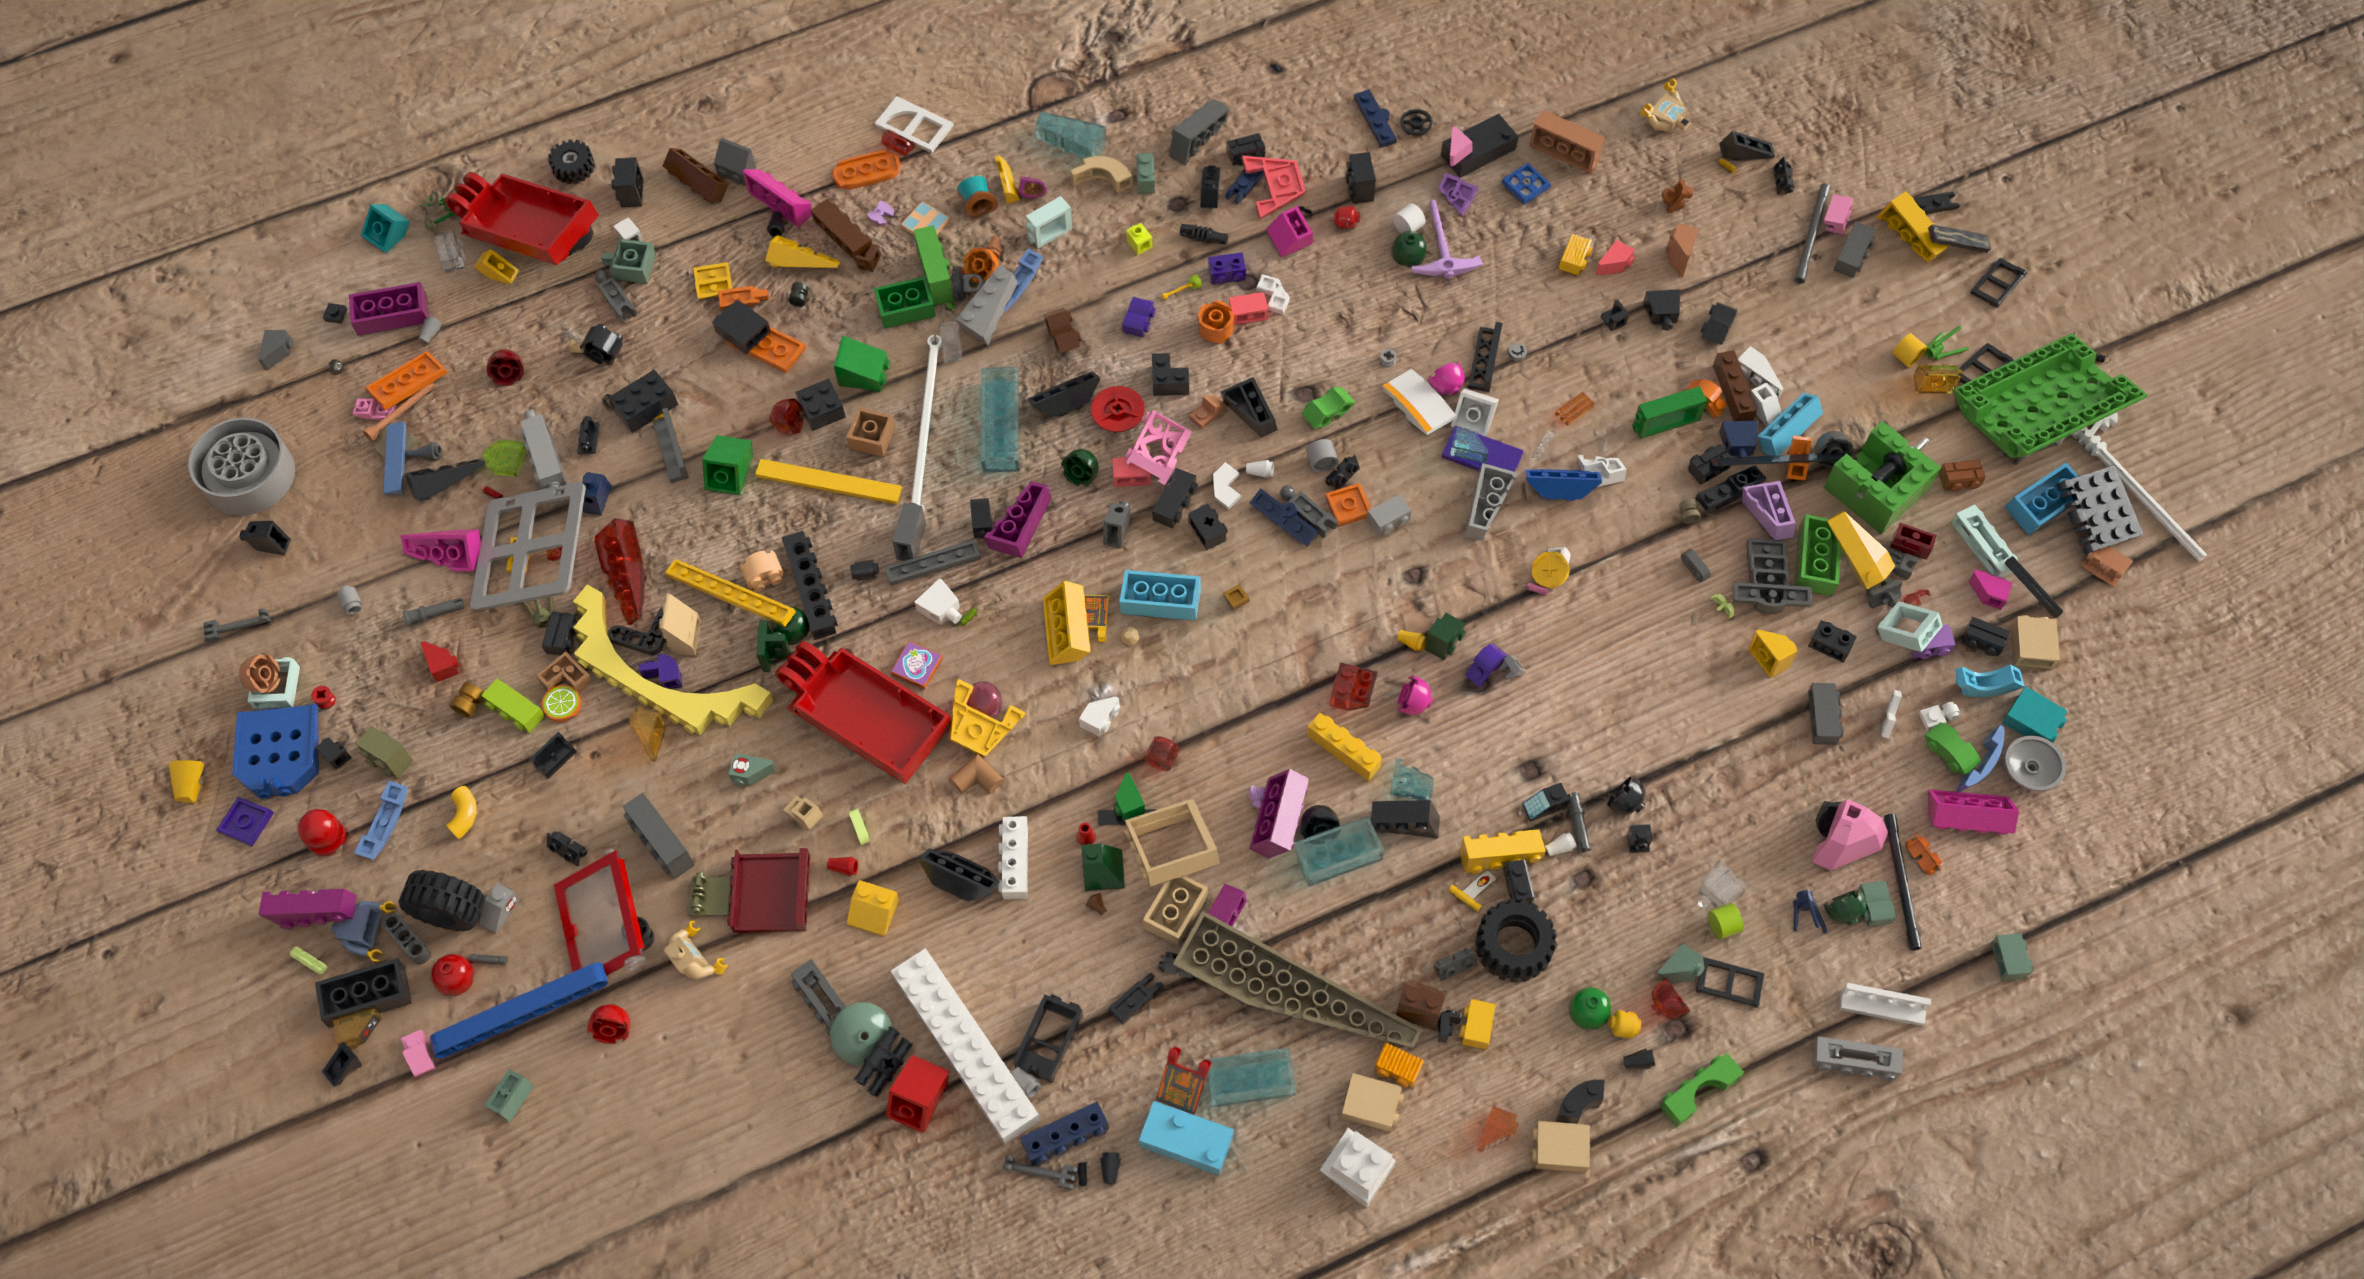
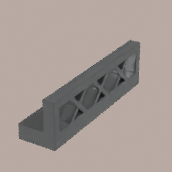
[653,408,689,483]

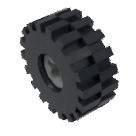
[548,139,595,184]

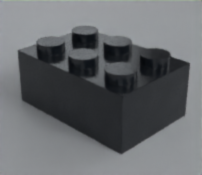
[608,369,678,433]

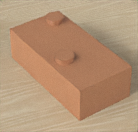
[1530,110,1605,174]

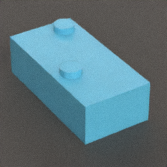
[1119,570,1201,621]
[1139,1101,1234,1176]

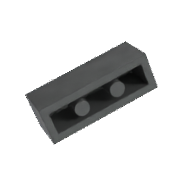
[1834,221,1876,278]
[1808,683,1843,745]

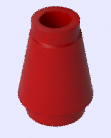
[1076,822,1096,845]
[827,857,859,877]

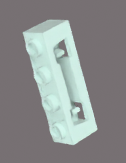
[1951,505,2019,578]

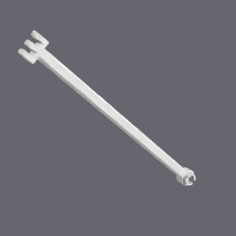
[911,335,942,512]

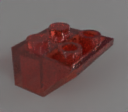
[1330,662,1378,711]

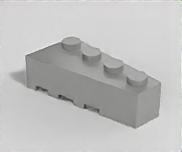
[956,265,1017,346]
[1464,463,1518,541]

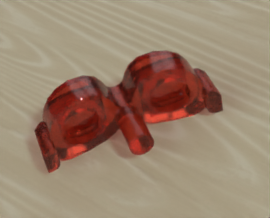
[1904,589,1931,605]

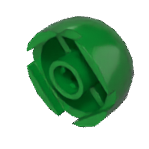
[1569,987,1611,1030]

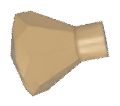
[1121,627,1139,646]

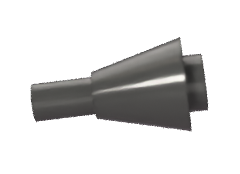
[406,442,442,460]

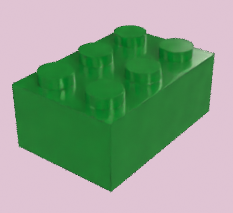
[874,276,936,329]

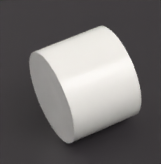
[1393,203,1425,233]

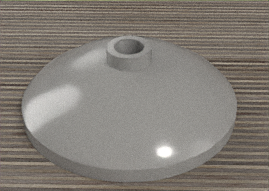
[2004,736,2066,792]

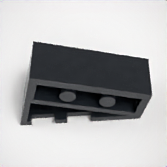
[1220,377,1278,437]
[1370,800,1440,838]

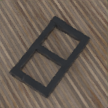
[1970,257,2027,308]
[1953,343,2014,384]
[1696,957,1764,1008]

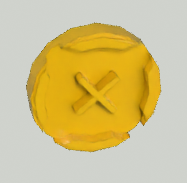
[1532,551,1570,589]

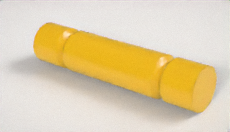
[1448,884,1482,912]

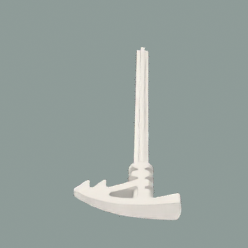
[2055,412,2207,561]

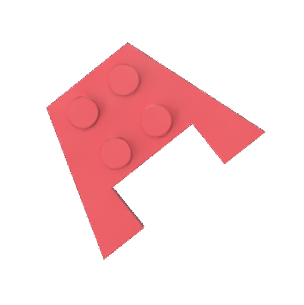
[1242,156,1306,220]

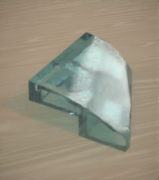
[1390,758,1434,800]

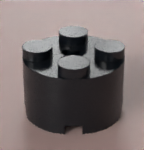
[580,324,623,366]

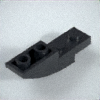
[1695,465,1767,511]

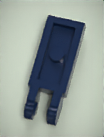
[1225,170,1264,204]

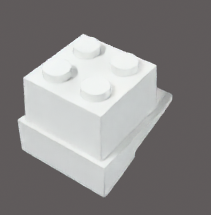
[1320,1128,1396,1208]

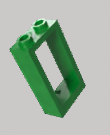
[1632,386,1707,439]

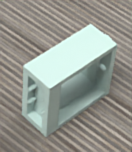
[1025,196,1072,248]
[1878,601,1943,652]
[247,657,300,710]

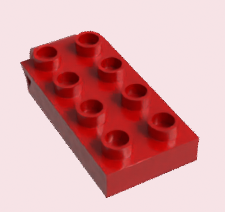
[445,172,599,266]
[775,641,951,784]

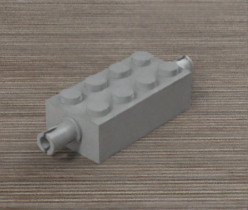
[520,410,568,505]

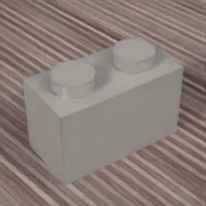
[1367,494,1411,536]

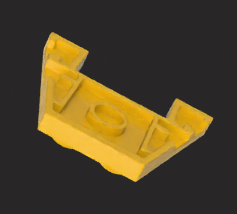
[949,679,1025,757]

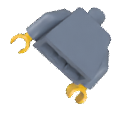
[331,901,396,964]

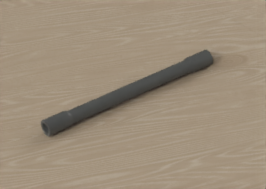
[1794,183,1831,284]

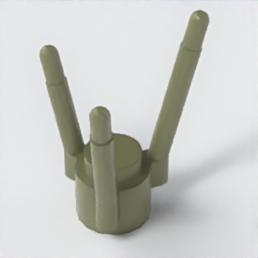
[522,597,553,628]

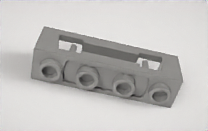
[1812,1036,1903,1081]

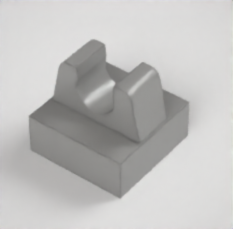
[1500,654,1526,679]

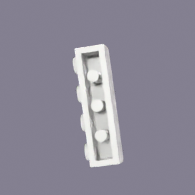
[998,816,1028,899]

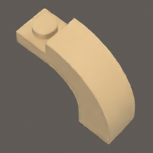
[1070,156,1133,193]

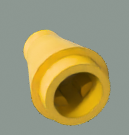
[1397,630,1427,652]

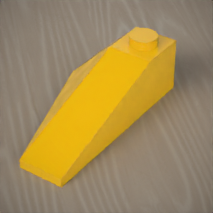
[765,235,841,268]
[1827,511,1895,589]

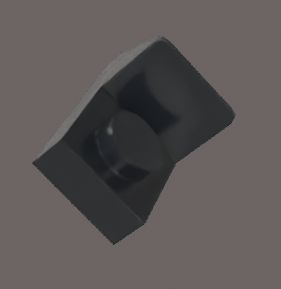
[322,1042,362,1087]

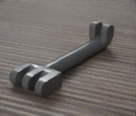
[203,609,271,642]
[1003,1156,1078,1190]

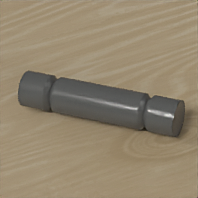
[469,954,508,965]

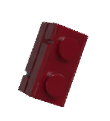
[1890,523,1937,560]

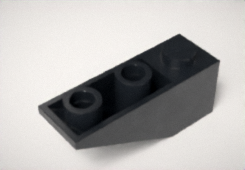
[1200,165,1221,208]

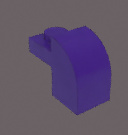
[1465,644,1508,687]
[639,654,683,689]

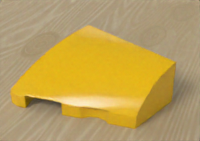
[995,156,1020,204]
[169,760,204,804]

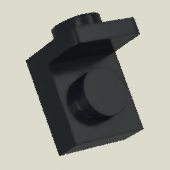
[1438,1010,1462,1043]

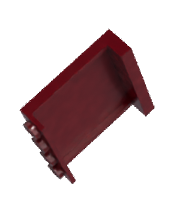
[727,848,811,933]

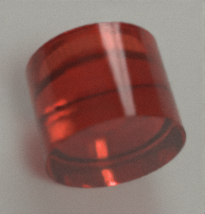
[1144,736,1180,771]

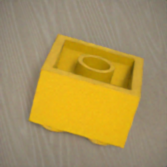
[1748,630,1798,679]
[847,880,900,937]

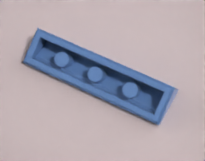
[384,422,407,494]

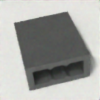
[892,503,926,561]

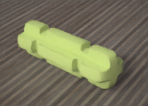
[290,947,327,975]

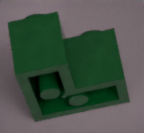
[1425,613,1466,661]

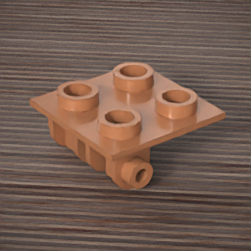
[2081,546,2133,587]

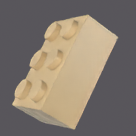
[1143,875,1208,947]

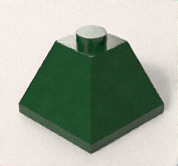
[1081,843,1125,891]

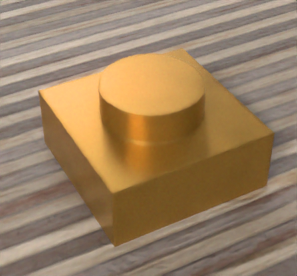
[1223,584,1249,611]

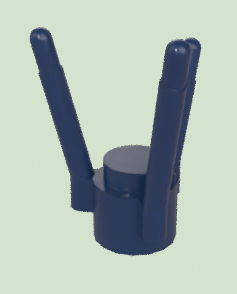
[1793,890,1828,934]

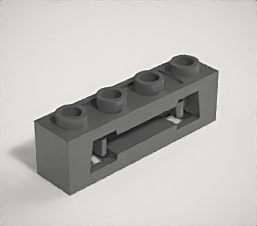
[791,959,846,1037]

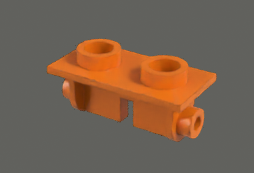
[1905,834,1942,876]

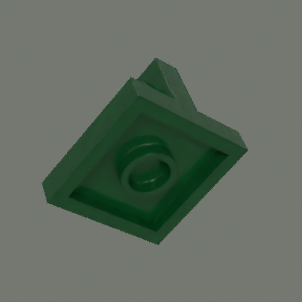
[756,620,791,672]

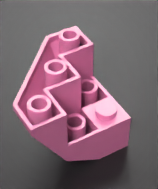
[1811,799,1888,871]

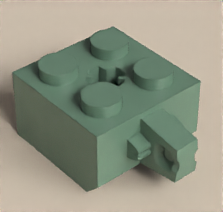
[601,239,656,284]

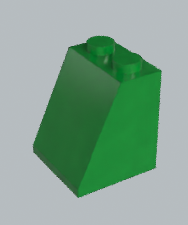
[834,336,890,392]
[702,435,753,495]

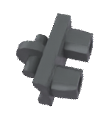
[1866,578,1903,608]

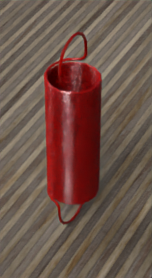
[480,486,503,499]

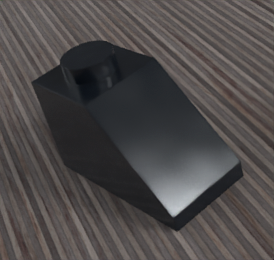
[970,498,992,538]

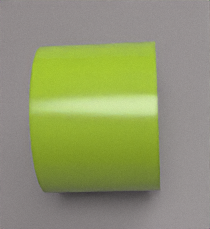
[1708,903,1744,940]

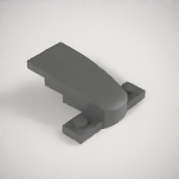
[1733,538,1812,614]

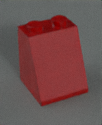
[886,1055,950,1133]

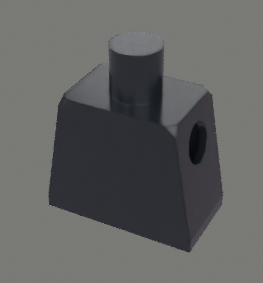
[1643,289,1680,331]
[239,521,291,555]

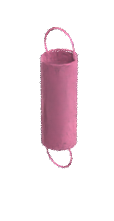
[1522,583,1553,595]

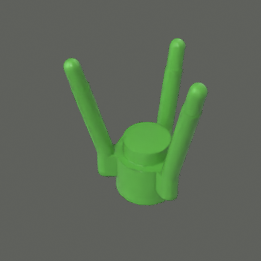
[1925,326,1969,360]

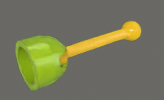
[1161,274,1202,300]

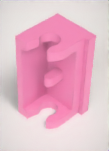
[1824,194,1853,235]

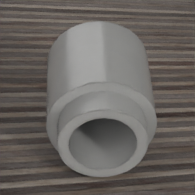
[337,586,362,615]

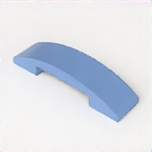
[1004,248,1043,312]
[1955,725,2004,792]
[354,781,408,860]

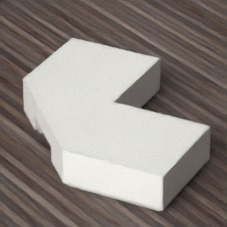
[1256,274,1290,315]
[1213,462,1241,510]
[1881,690,1902,739]

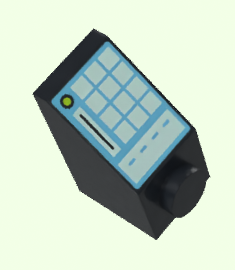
[1522,783,1570,822]

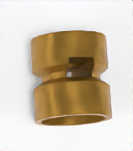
[449,682,484,719]

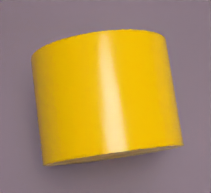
[1892,333,1927,368]

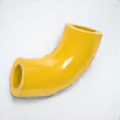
[446,786,477,839]

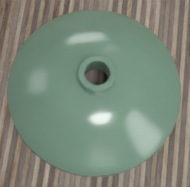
[830,1002,892,1066]

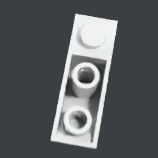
[1738,346,1783,399]

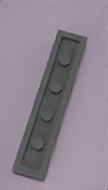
[885,539,981,586]

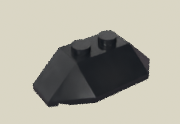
[1028,371,1100,417]
[919,848,1000,902]

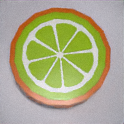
[542,685,582,722]

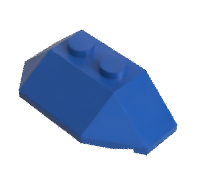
[1525,469,1602,501]

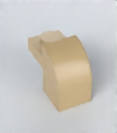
[783,796,823,831]

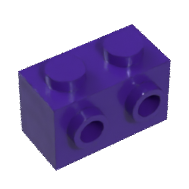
[1208,252,1246,285]

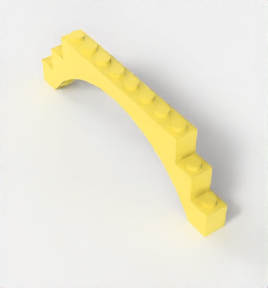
[573,584,773,736]

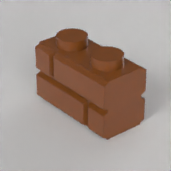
[1939,460,1986,491]

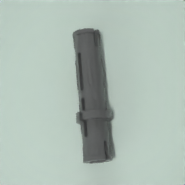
[1567,792,1591,853]

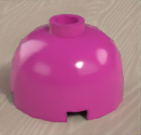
[1427,362,1465,396]
[1397,675,1433,716]

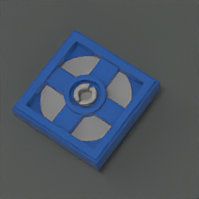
[1501,163,1551,205]

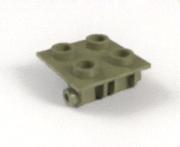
[688,872,731,916]

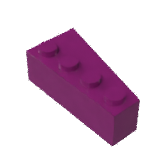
[258,889,357,930]

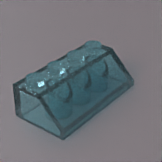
[1294,816,1384,887]

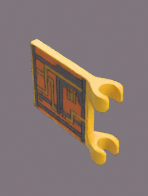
[1084,595,1109,642]

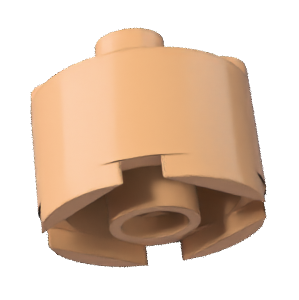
[739,550,784,593]

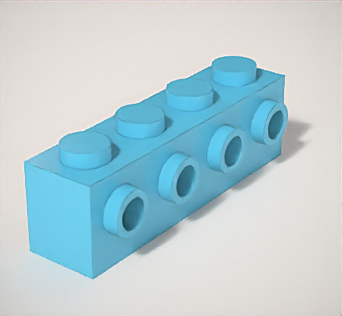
[1757,393,1823,456]

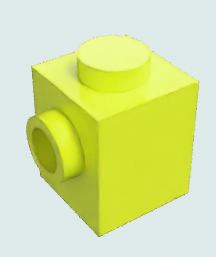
[1126,223,1153,255]

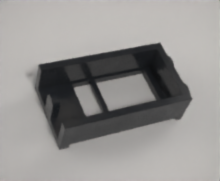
[1013,994,1083,1083]

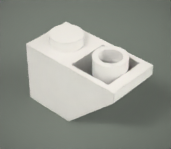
[1750,383,1782,427]
[1079,696,1121,737]

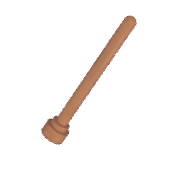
[362,383,435,442]

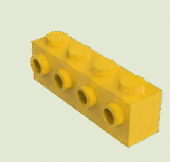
[1307,713,1382,782]

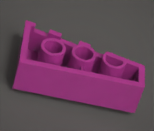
[984,481,1052,558]

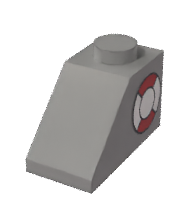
[479,883,520,934]

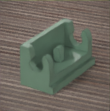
[484,1069,534,1122]

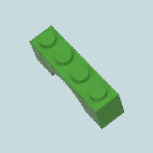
[1660,1053,1744,1127]

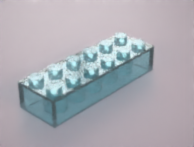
[981,367,1020,473]

